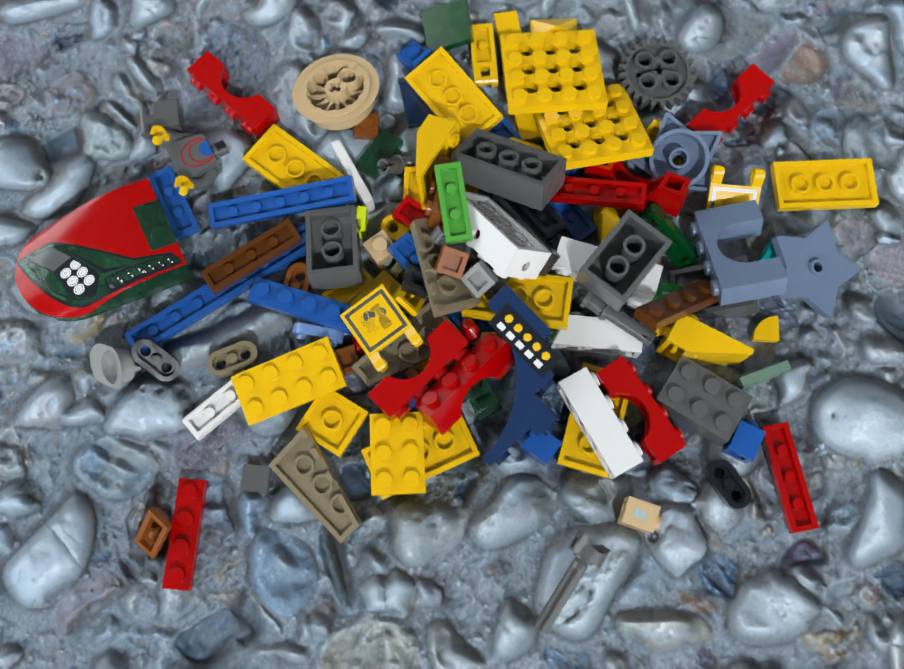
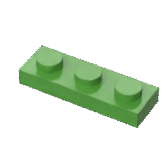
[434,161,473,245]

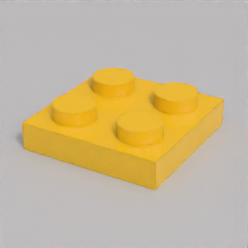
[295,392,369,458]

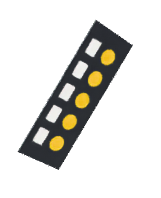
[488,304,561,377]

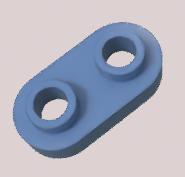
[292,323,344,348]

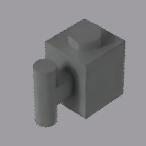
[139,98,186,138]

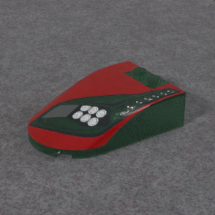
[15,178,191,321]

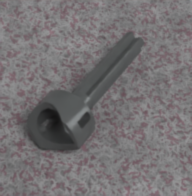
[533,530,611,634]

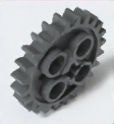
[617,37,697,112]

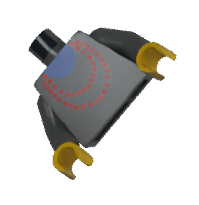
[150,125,230,196]

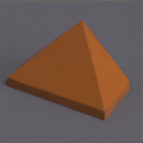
[134,507,172,559]

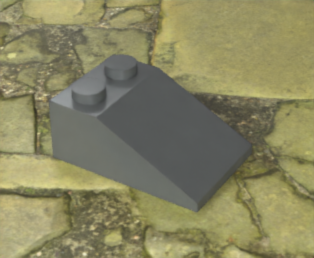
[305,205,364,291]
[669,255,759,319]

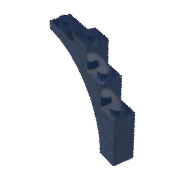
[482,284,558,466]

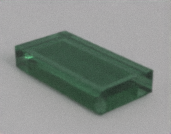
[355,128,404,181]

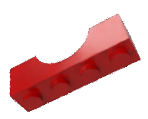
[187,50,280,139]
[686,63,775,146]
[584,161,692,217]
[368,320,469,421]
[414,332,515,436]
[595,356,687,466]

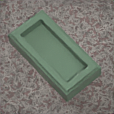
[732,360,791,390]

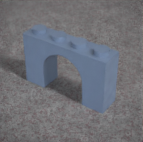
[690,200,788,306]

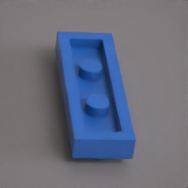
[148,166,202,241]

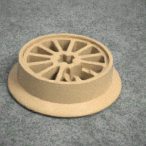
[293,54,379,130]

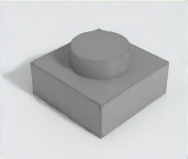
[461,260,499,299]

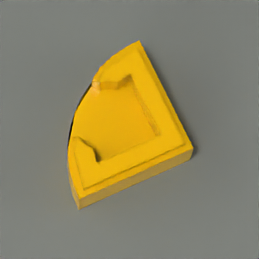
[751,316,779,343]

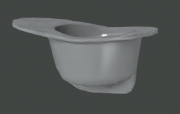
[90,343,142,389]

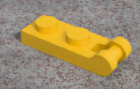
[470,23,498,88]

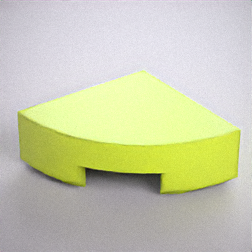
[356,206,369,239]

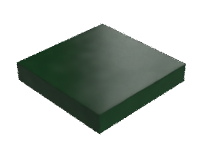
[421,0,474,53]

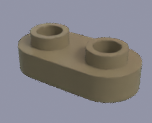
[207,341,259,378]

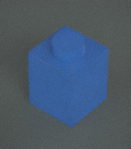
[721,419,766,464]
[519,429,563,467]

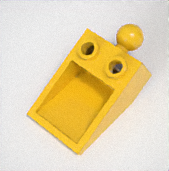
[415,114,461,210]
[645,314,755,366]

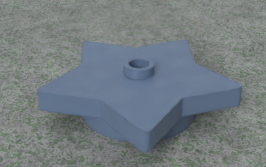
[629,112,723,192]
[771,221,860,318]

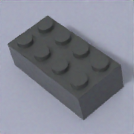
[451,128,567,211]

